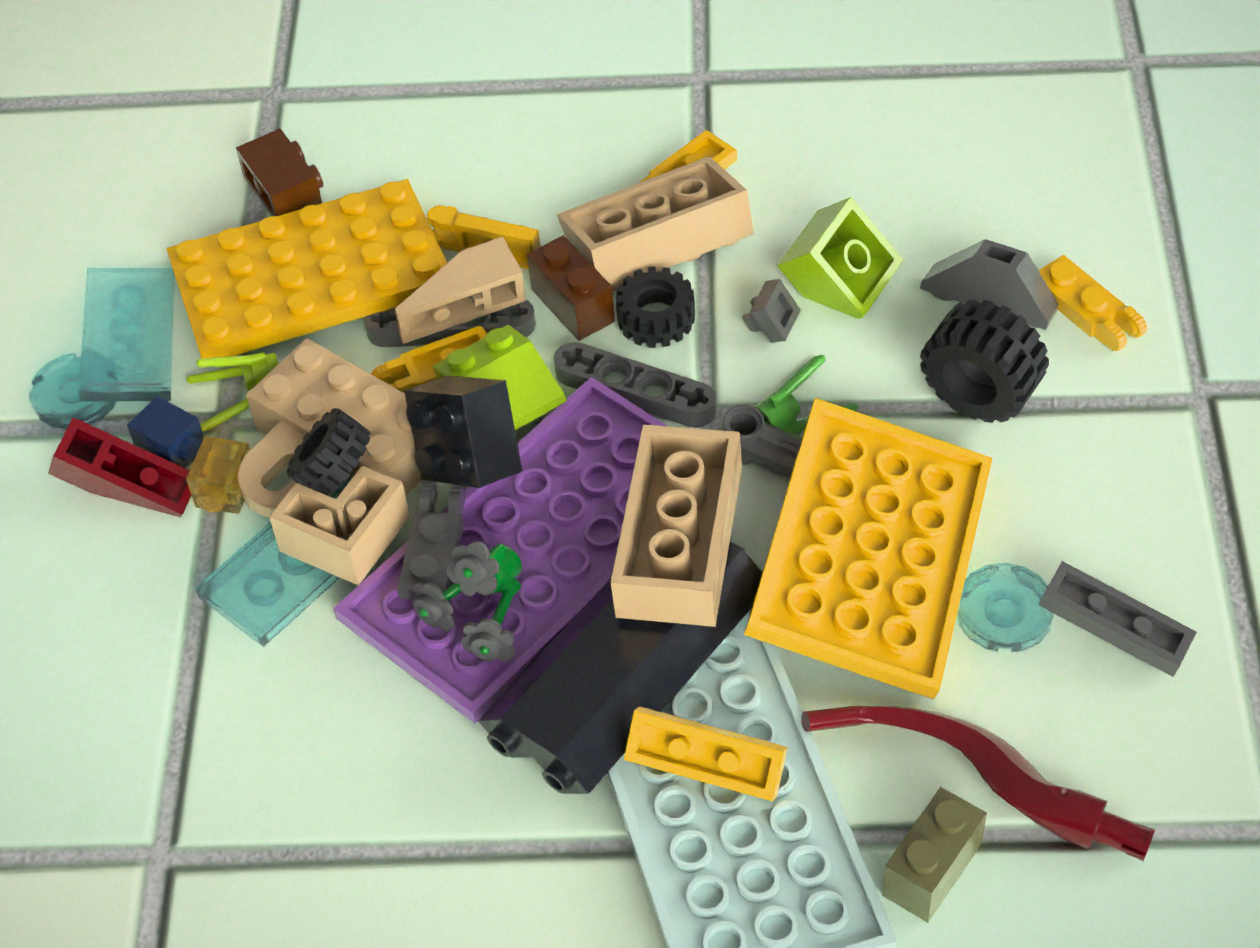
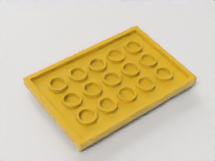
[166,179,447,358]
[744,398,993,700]

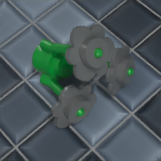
[412,541,522,662]

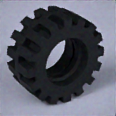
[616,267,695,348]
[287,408,370,496]

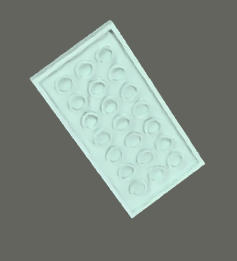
[607,610,898,948]

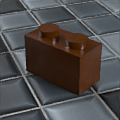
[236,128,324,216]
[527,235,615,341]

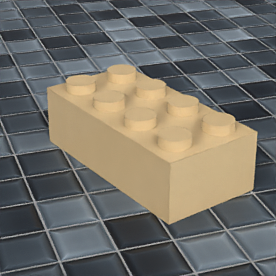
[610,424,742,627]

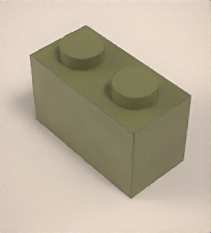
[882,786,987,923]

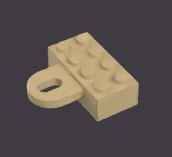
[238,338,421,518]

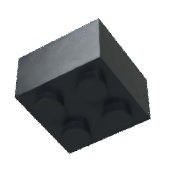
[404,375,523,488]

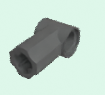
[722,405,802,478]

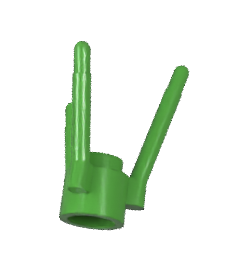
[754,354,858,435]

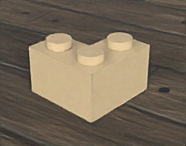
[269,466,410,586]

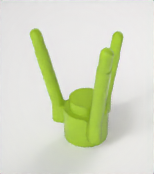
[186,352,279,432]

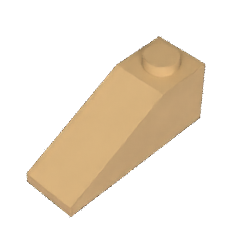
[395,237,526,344]

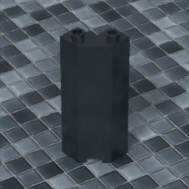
[478,541,762,794]

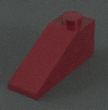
[48,417,201,518]

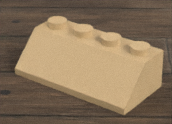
[557,156,754,291]

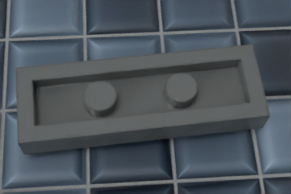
[1038,561,1197,677]

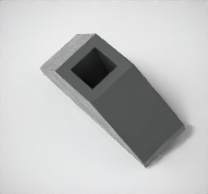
[920,239,1059,330]

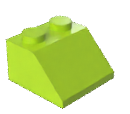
[777,197,903,319]
[433,325,567,430]

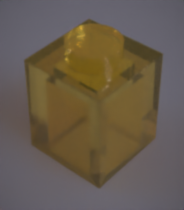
[186,436,250,514]

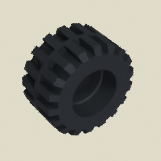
[920,299,1049,423]

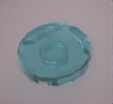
[29,353,120,429]
[957,563,1054,652]

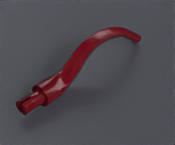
[801,706,1156,862]

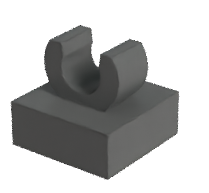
[742,279,801,343]

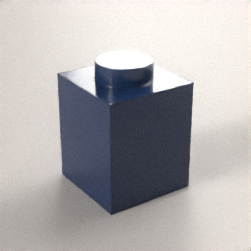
[127,396,207,468]

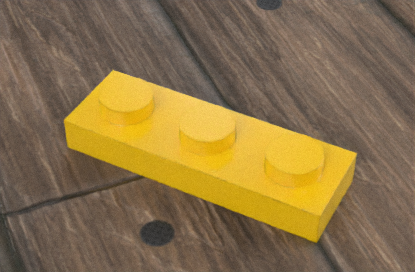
[624,706,788,801]

